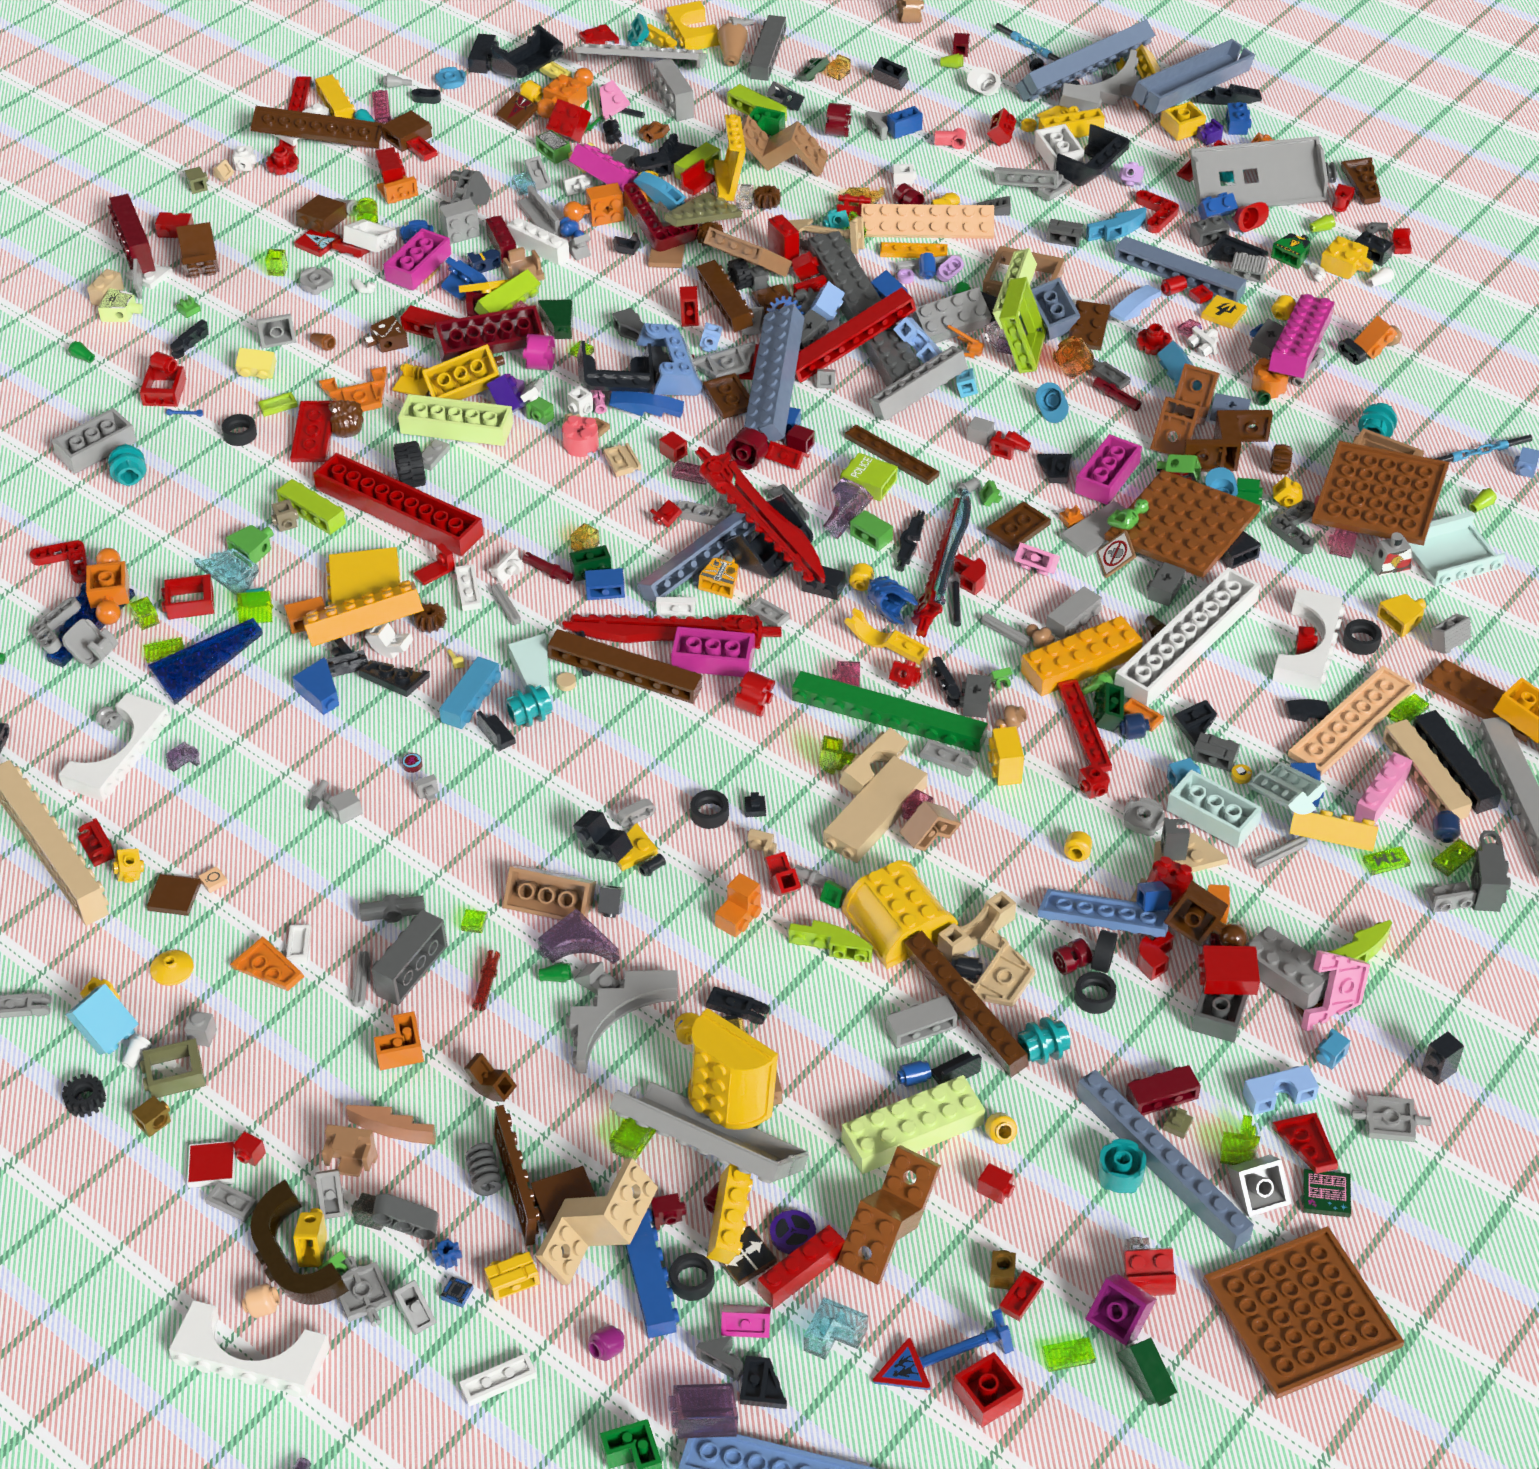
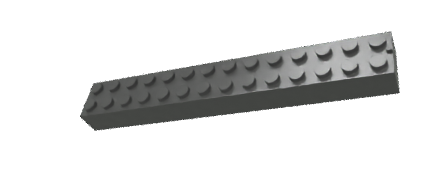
[808,231,921,387]

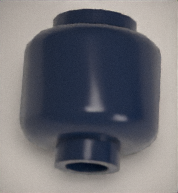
[1119,713,1150,740]
[1432,811,1461,843]

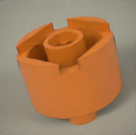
[1251,358,1289,399]

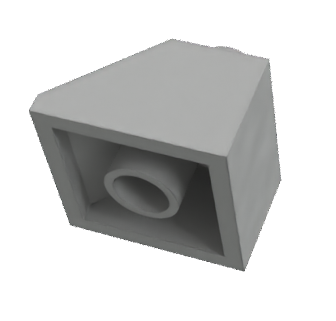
[256,313,296,349]
[1228,1155,1291,1217]

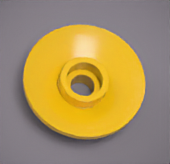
[150,950,194,986]

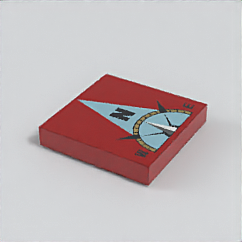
[294,229,341,257]

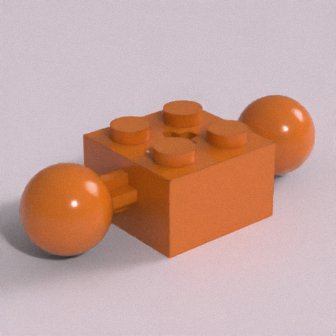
[537,68,594,118]
[563,182,648,227]
[86,548,130,625]

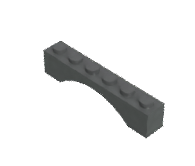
[613,308,671,385]

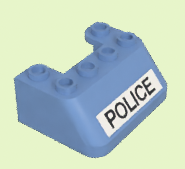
[636,323,703,396]

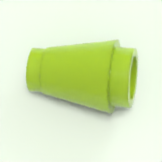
[940,53,964,69]
[1309,214,1336,233]
[1469,488,1497,513]

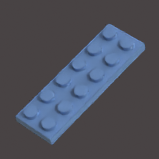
[1038,889,1171,937]

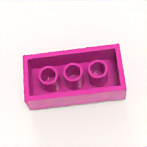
[569,143,638,192]
[383,228,452,291]
[1075,434,1142,505]
[671,627,755,677]

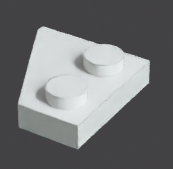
[125,266,173,289]

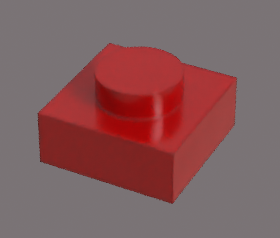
[1189,285,1213,304]

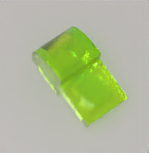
[819,735,857,775]
[1220,1115,1261,1165]

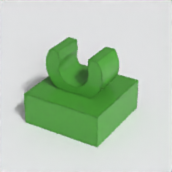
[176,295,201,318]
[979,480,1003,507]
[988,667,1012,691]
[318,1251,348,1274]

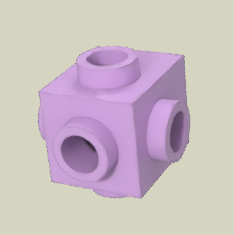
[1119,162,1145,187]

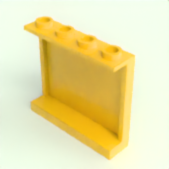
[713,114,746,202]
[326,547,401,606]

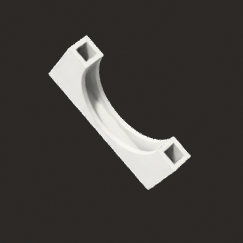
[1272,588,1345,691]
[59,693,170,802]
[169,1300,330,1398]

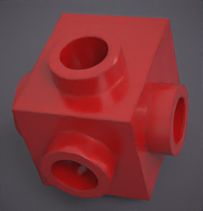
[889,659,922,689]
[1078,763,1110,799]

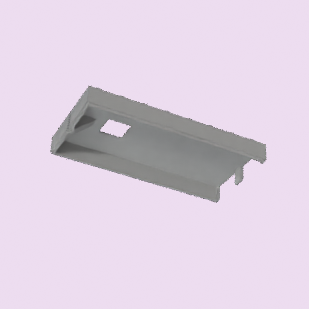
[609,1082,809,1183]

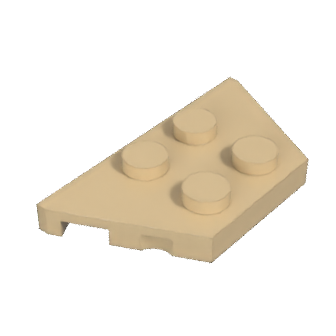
[1153,832,1228,873]

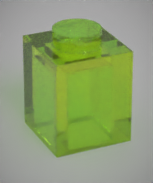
[265,249,288,276]
[129,596,160,630]

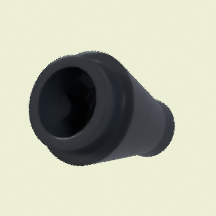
[1028,54,1044,71]

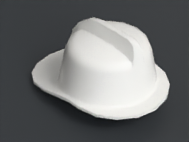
[967,67,1001,96]

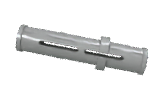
[1292,347,1326,387]

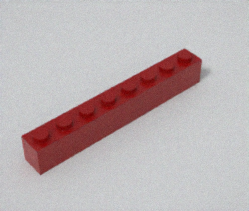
[795,287,916,383]

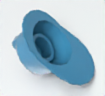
[1036,382,1069,423]
[1205,467,1238,496]

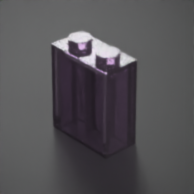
[668,1383,738,1439]

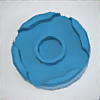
[435,67,466,89]

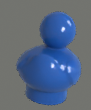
[560,217,585,238]

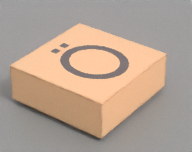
[198,866,228,893]

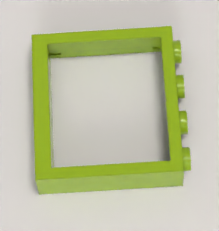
[999,277,1046,373]

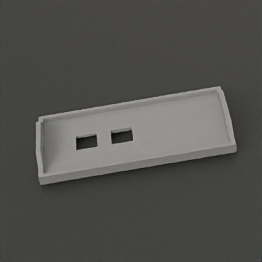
[575,43,707,68]
[1190,136,1328,208]

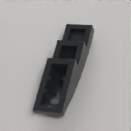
[1195,84,1262,105]

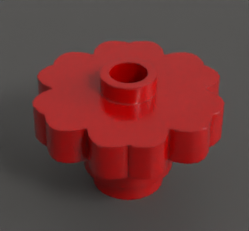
[266,146,299,175]
[1136,323,1172,355]

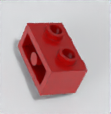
[987,108,1017,147]

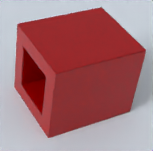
[792,251,820,281]
[659,431,688,463]
[977,1163,1015,1204]

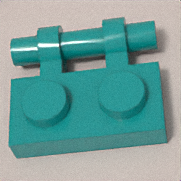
[627,13,649,46]

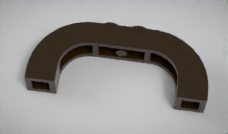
[250,1179,349,1305]

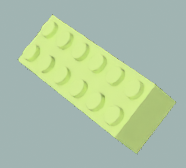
[398,394,514,446]
[842,1075,985,1174]

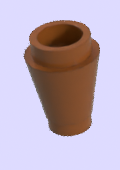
[310,333,336,351]

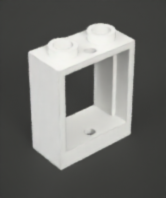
[343,219,397,252]

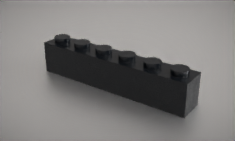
[1413,710,1502,814]

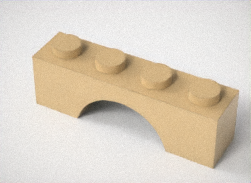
[838,727,909,796]
[937,891,1016,963]

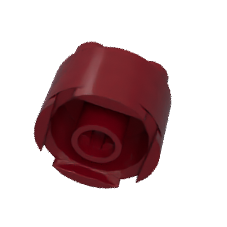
[825,103,852,137]
[726,427,768,470]

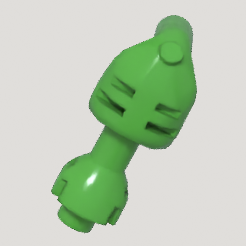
[1107,499,1149,530]
[1082,668,1118,695]

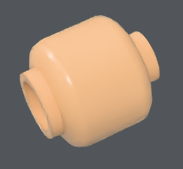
[242,1283,280,1318]

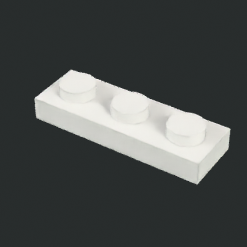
[520,377,544,402]
[455,564,482,611]
[459,1353,537,1407]

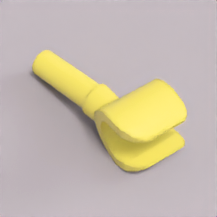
[447,649,465,669]

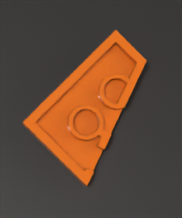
[230,936,304,991]

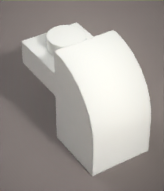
[365,623,413,659]

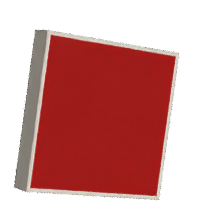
[187,1141,236,1188]

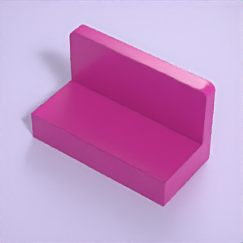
[721,1305,771,1338]

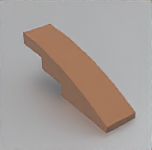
[346,1105,436,1145]

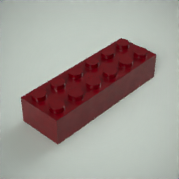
[107,193,156,274]
[433,305,545,363]

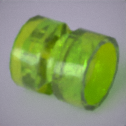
[356,197,378,224]

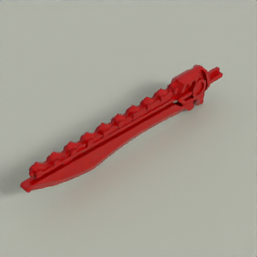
[695,446,825,583]
[562,614,782,649]

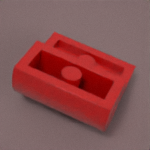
[1124,1247,1176,1296]

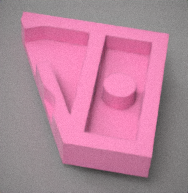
[600,80,630,120]

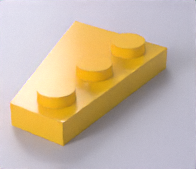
[459,279,511,293]

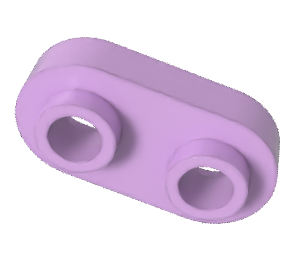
[936,255,964,282]

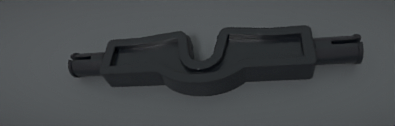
[896,510,925,572]

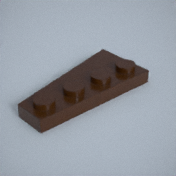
[1341,157,1381,205]

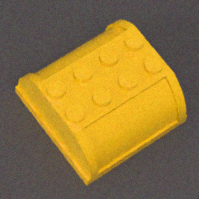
[842,860,958,969]
[688,1008,778,1130]

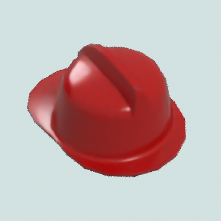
[1232,202,1269,232]

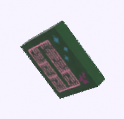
[1303,1169,1351,1218]

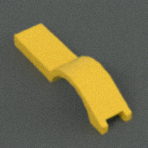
[844,608,930,665]

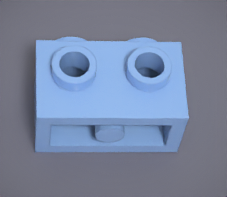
[808,281,845,321]

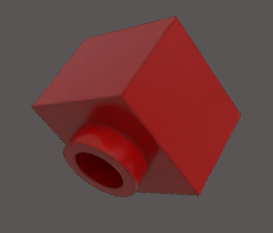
[233,1131,266,1166]

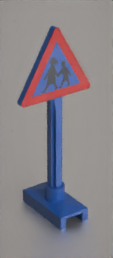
[873,1308,1014,1390]

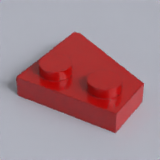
[579,24,619,44]

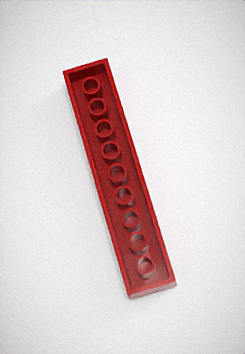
[313,452,484,557]

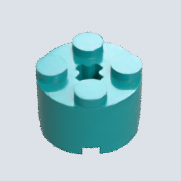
[1098,1139,1147,1194]

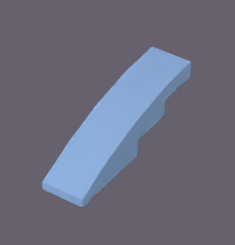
[1109,285,1162,322]

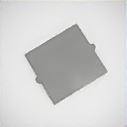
[133,259,143,299]

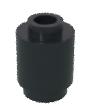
[951,955,983,980]

